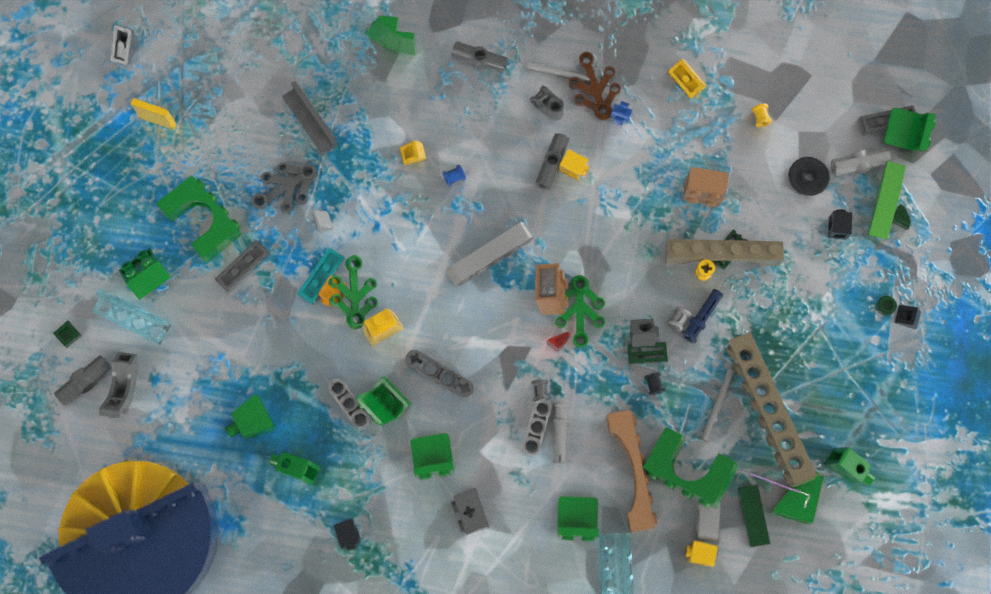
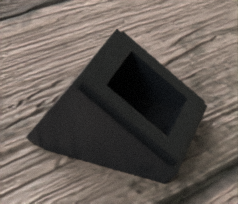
[894,305,921,329]

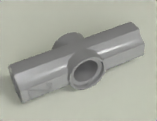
[831,148,891,176]

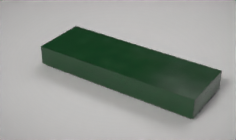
[737,484,770,548]

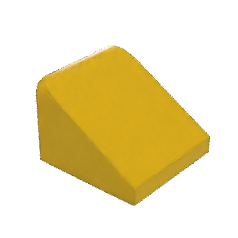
[400,140,426,165]

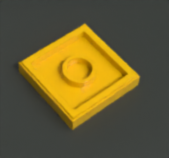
[131,98,177,130]

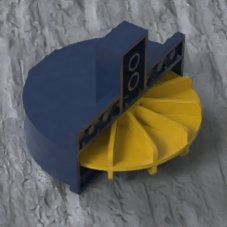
[38,461,218,594]

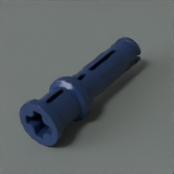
[681,289,724,343]

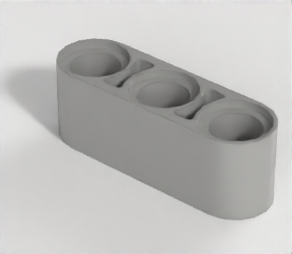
[329,379,371,430]
[522,399,551,457]
[696,500,720,542]

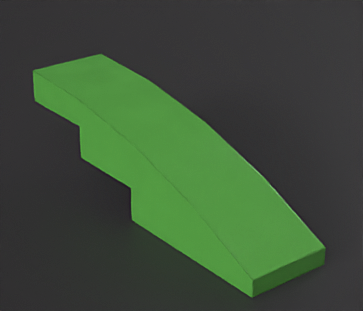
[868,161,906,239]

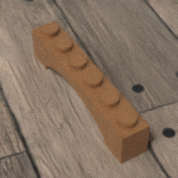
[606,410,657,533]

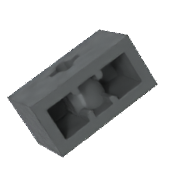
[451,488,489,535]

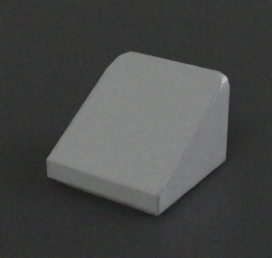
[312,210,333,233]

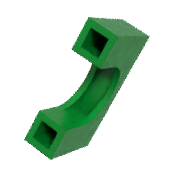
[156,175,242,263]
[643,427,739,509]

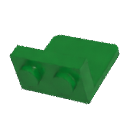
[883,107,936,152]
[355,376,412,426]
[410,433,455,480]
[557,496,599,542]

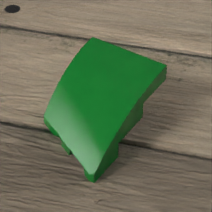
[366,15,417,55]

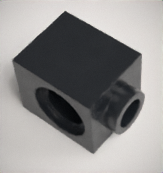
[828,209,852,240]
[333,518,362,551]

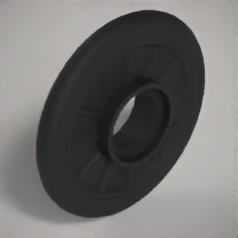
[788,157,830,196]

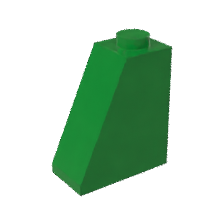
[770,471,824,525]

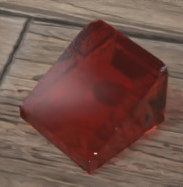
[546,332,570,352]

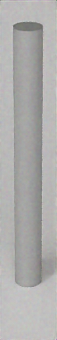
[527,61,599,83]
[700,368,735,442]

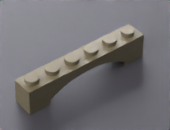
[665,239,784,266]

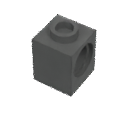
[630,318,659,347]

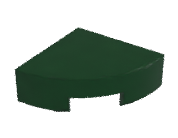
[893,204,911,230]

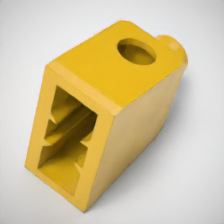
[363,308,404,346]

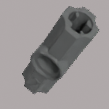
[451,41,508,74]
[535,133,570,190]
[54,355,112,406]

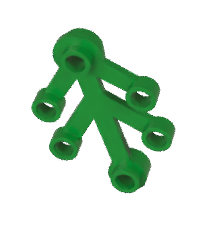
[328,255,378,330]
[555,275,605,348]

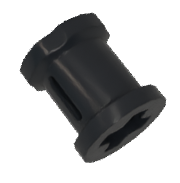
[644,372,665,396]

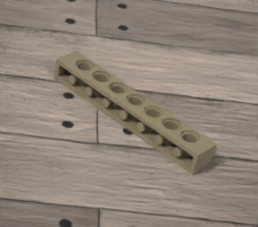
[726,332,817,488]

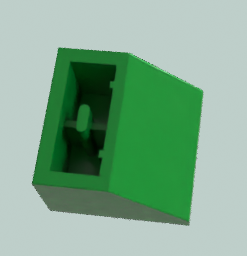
[119,248,171,300]

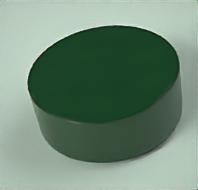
[876,296,897,316]

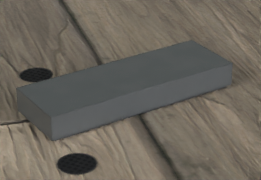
[859,105,916,136]
[215,240,270,293]

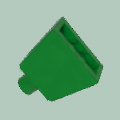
[225,394,277,440]
[824,447,875,486]
[269,452,320,486]

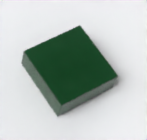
[53,320,82,348]

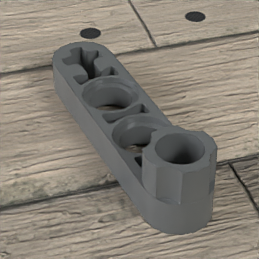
[405,350,474,397]

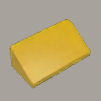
[668,59,707,99]

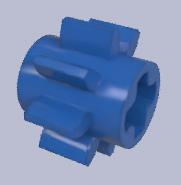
[611,101,632,126]

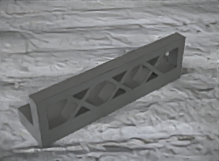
[282,81,338,156]

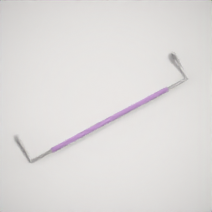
[736,470,810,508]

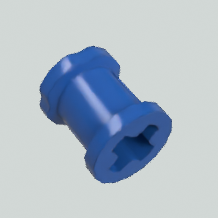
[442,165,466,187]

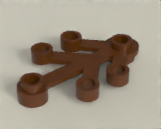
[569,52,621,120]

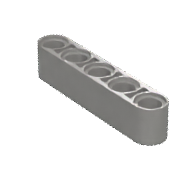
[446,222,534,287]

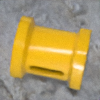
[752,104,772,127]
[695,259,715,281]

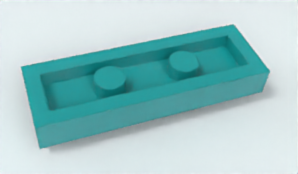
[297,247,346,305]

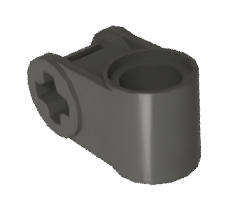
[529,85,564,120]

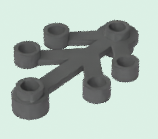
[252,162,318,214]

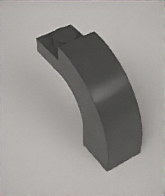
[99,352,138,418]

